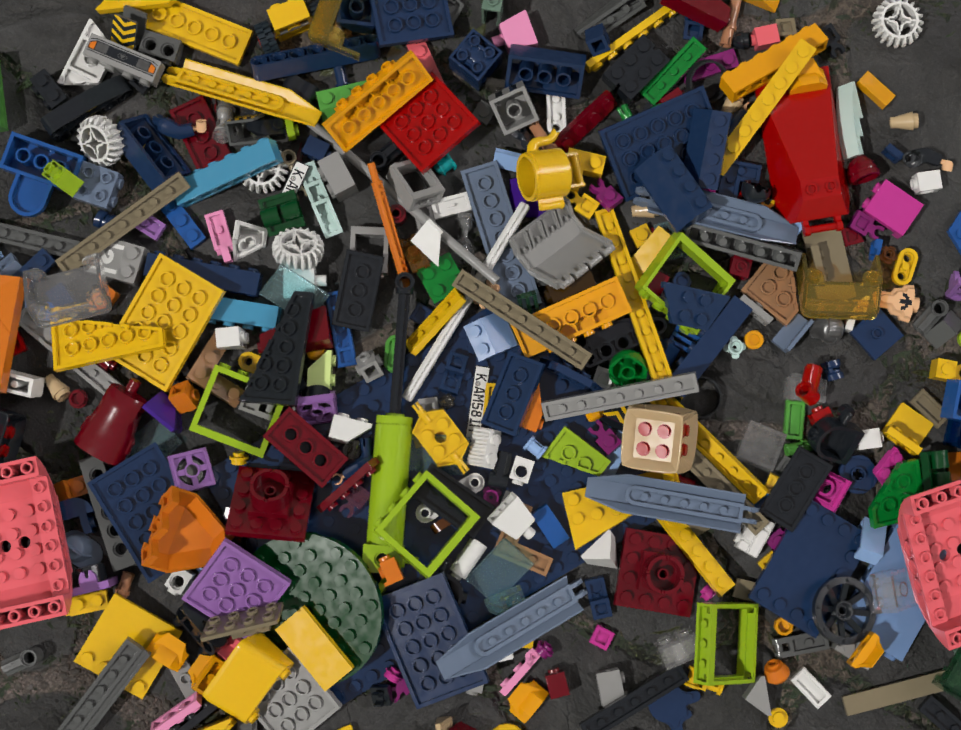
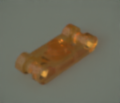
[400,233,431,274]

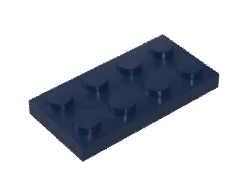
[481,351,546,437]

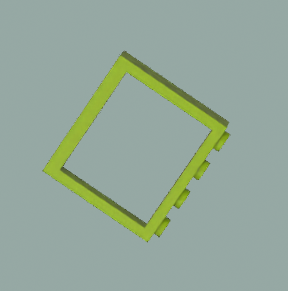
[634,232,735,335]
[189,362,283,458]
[373,470,480,579]
[693,602,759,686]

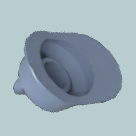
[65,530,103,568]

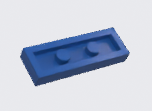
[161,199,207,250]

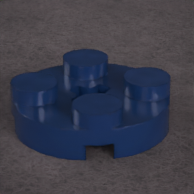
[837,455,877,494]

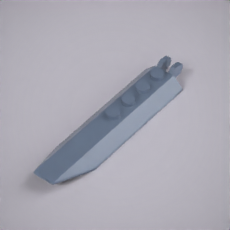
[633,186,799,245]
[585,474,759,533]
[435,575,588,680]

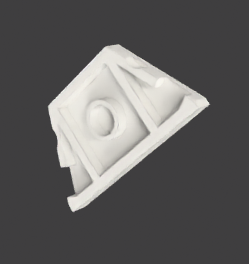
[57,19,107,86]

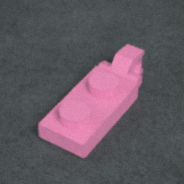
[204,210,233,264]
[499,648,541,696]

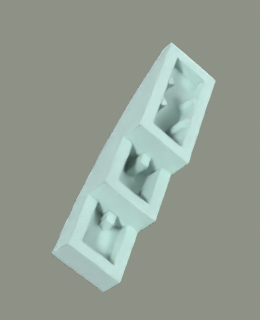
[836,81,864,160]
[296,160,343,239]

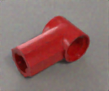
[795,364,823,406]

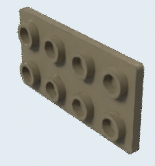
[802,230,856,305]
[200,602,284,642]

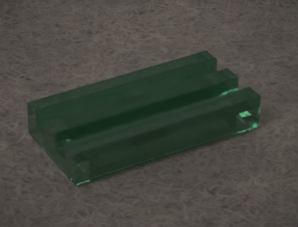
[516,290,539,314]

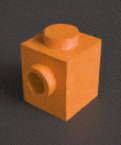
[168,380,200,414]

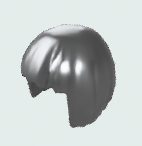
[809,313,844,345]

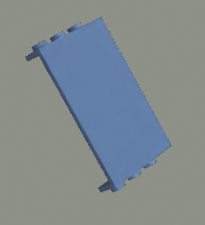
[836,523,946,662]

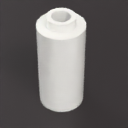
[449,538,487,581]

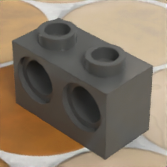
[138,29,185,67]

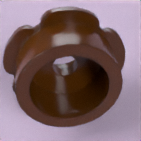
[879,246,898,264]

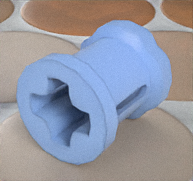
[523,436,548,461]

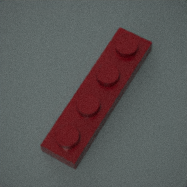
[553,90,618,153]
[316,456,380,513]

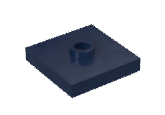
[849,307,904,361]

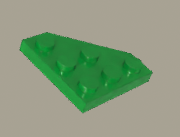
[868,458,923,529]

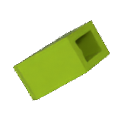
[41,160,84,197]

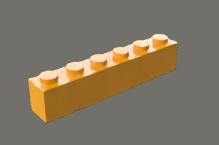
[719,23,829,103]

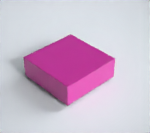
[589,624,615,651]

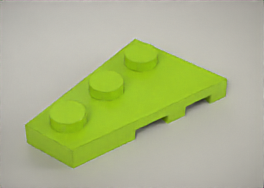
[541,426,611,476]

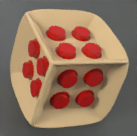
[621,404,698,474]

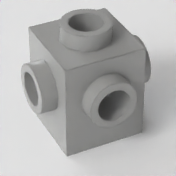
[355,349,384,383]

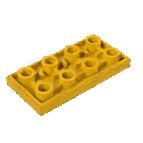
[275,605,355,691]

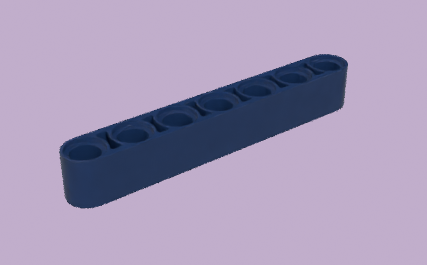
[250,34,381,81]

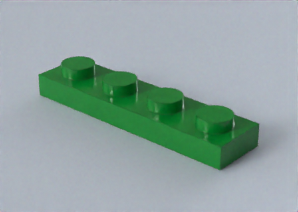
[641,36,708,106]

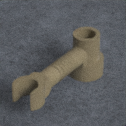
[281,149,308,200]

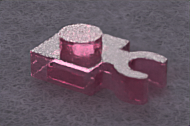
[339,485,370,518]

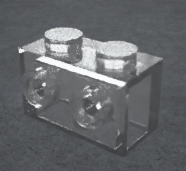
[783,373,827,404]

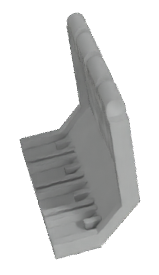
[508,197,615,290]

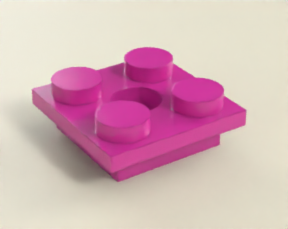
[873,446,905,486]
[813,471,852,513]

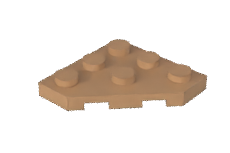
[740,263,799,327]

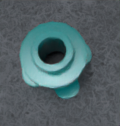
[433,153,457,176]

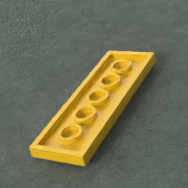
[141,1,254,67]

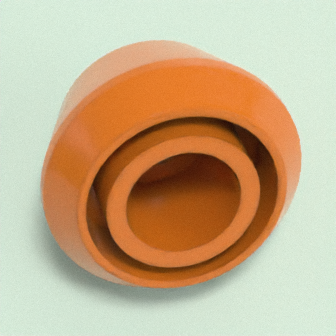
[764,659,790,685]

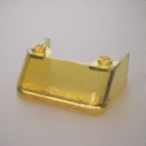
[308,0,361,61]
[796,253,883,320]

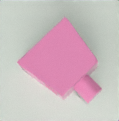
[491,10,538,54]

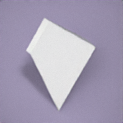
[411,219,443,266]
[232,220,268,262]
[581,530,618,569]

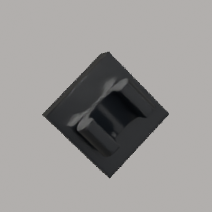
[370,684,394,707]

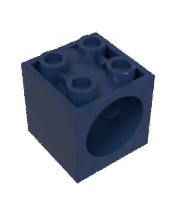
[449,28,503,91]

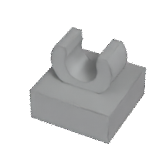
[418,397,439,411]

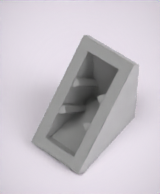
[742,673,771,716]

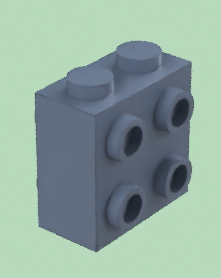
[72,161,124,212]

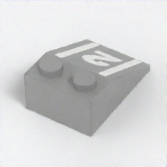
[84,240,150,287]

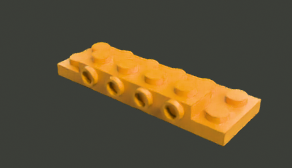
[322,50,433,153]
[510,276,633,358]

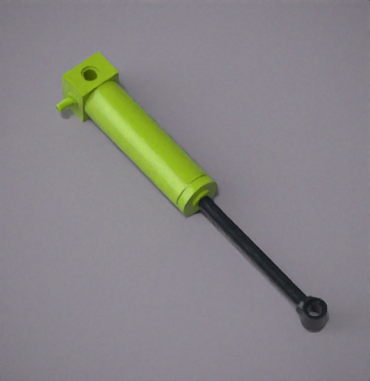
[362,272,419,573]

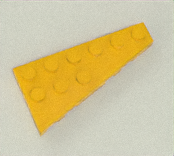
[50,317,166,372]
[562,472,680,550]

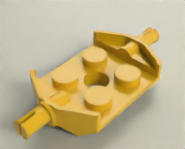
[411,401,469,474]

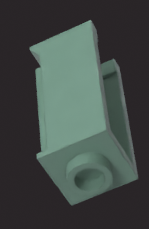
[481,0,503,26]

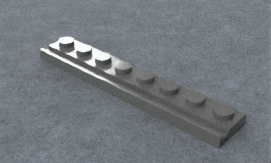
[57,636,152,730]

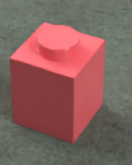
[749,23,781,52]

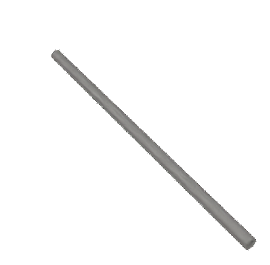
[307,123,500,285]

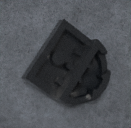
[245,109,287,137]

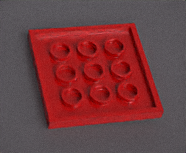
[379,72,481,175]

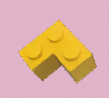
[568,147,606,192]

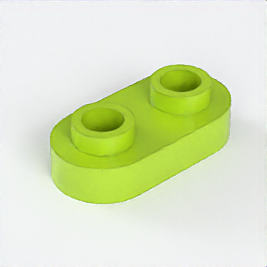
[284,119,300,141]

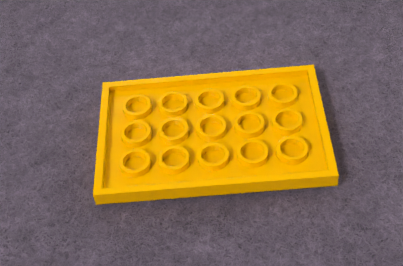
[114,253,226,392]

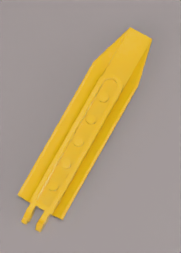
[162,59,322,127]

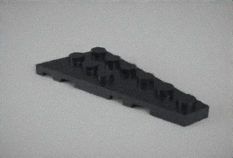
[239,291,315,407]

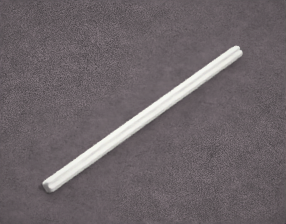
[402,202,530,402]

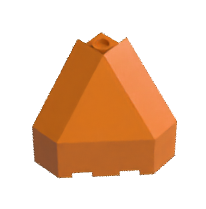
[141,485,234,573]

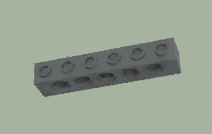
[685,224,802,272]
[78,456,137,572]

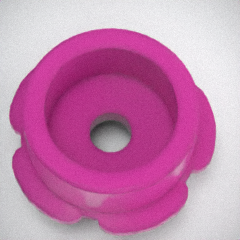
[700,584,716,602]
[384,666,402,684]

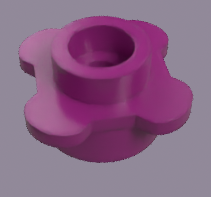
[483,487,502,508]
[535,640,554,659]

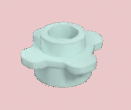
[723,336,746,359]

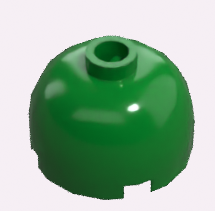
[609,349,648,386]

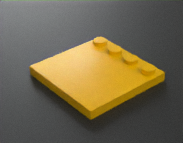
[73,592,183,699]

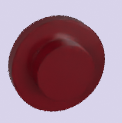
[69,389,89,409]

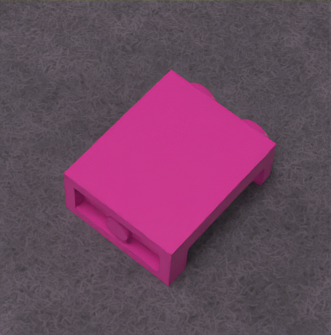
[861,179,924,239]

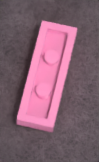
[150,692,203,730]

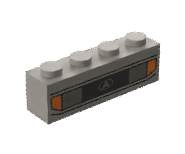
[82,33,165,88]

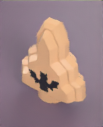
[871,285,920,323]

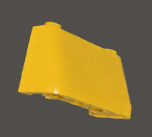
[202,632,295,724]

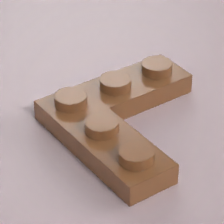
[185,330,245,408]
[492,503,553,577]

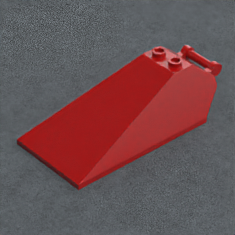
[755,66,850,237]

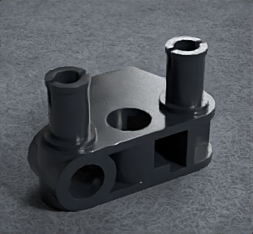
[173,602,228,656]

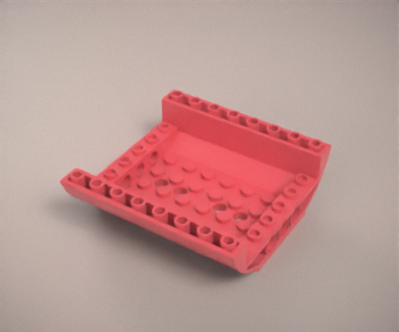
[0,456,73,630]
[896,479,961,651]

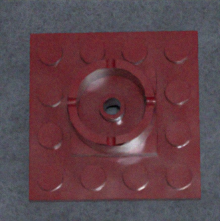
[225,466,315,543]
[613,527,702,617]

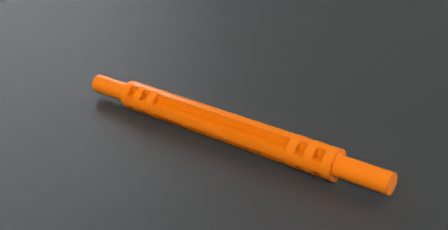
[367,162,410,288]

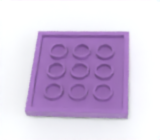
[182,537,292,639]

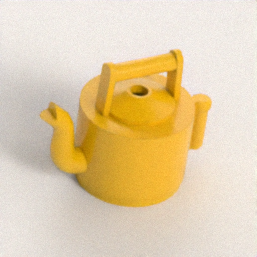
[516,128,586,211]

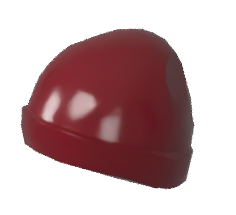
[846,155,881,186]

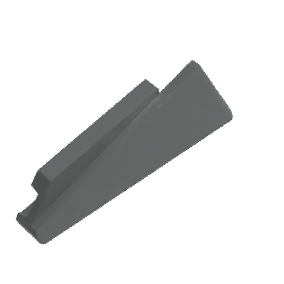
[574,0,647,35]

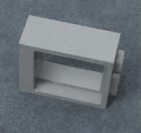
[386,159,445,211]
[350,226,390,279]

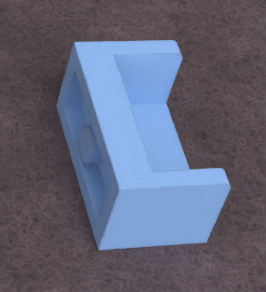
[854,517,887,565]

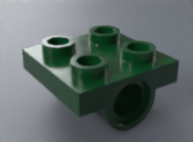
[257,189,306,237]
[919,450,951,491]

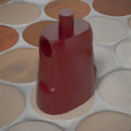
[74,378,147,466]

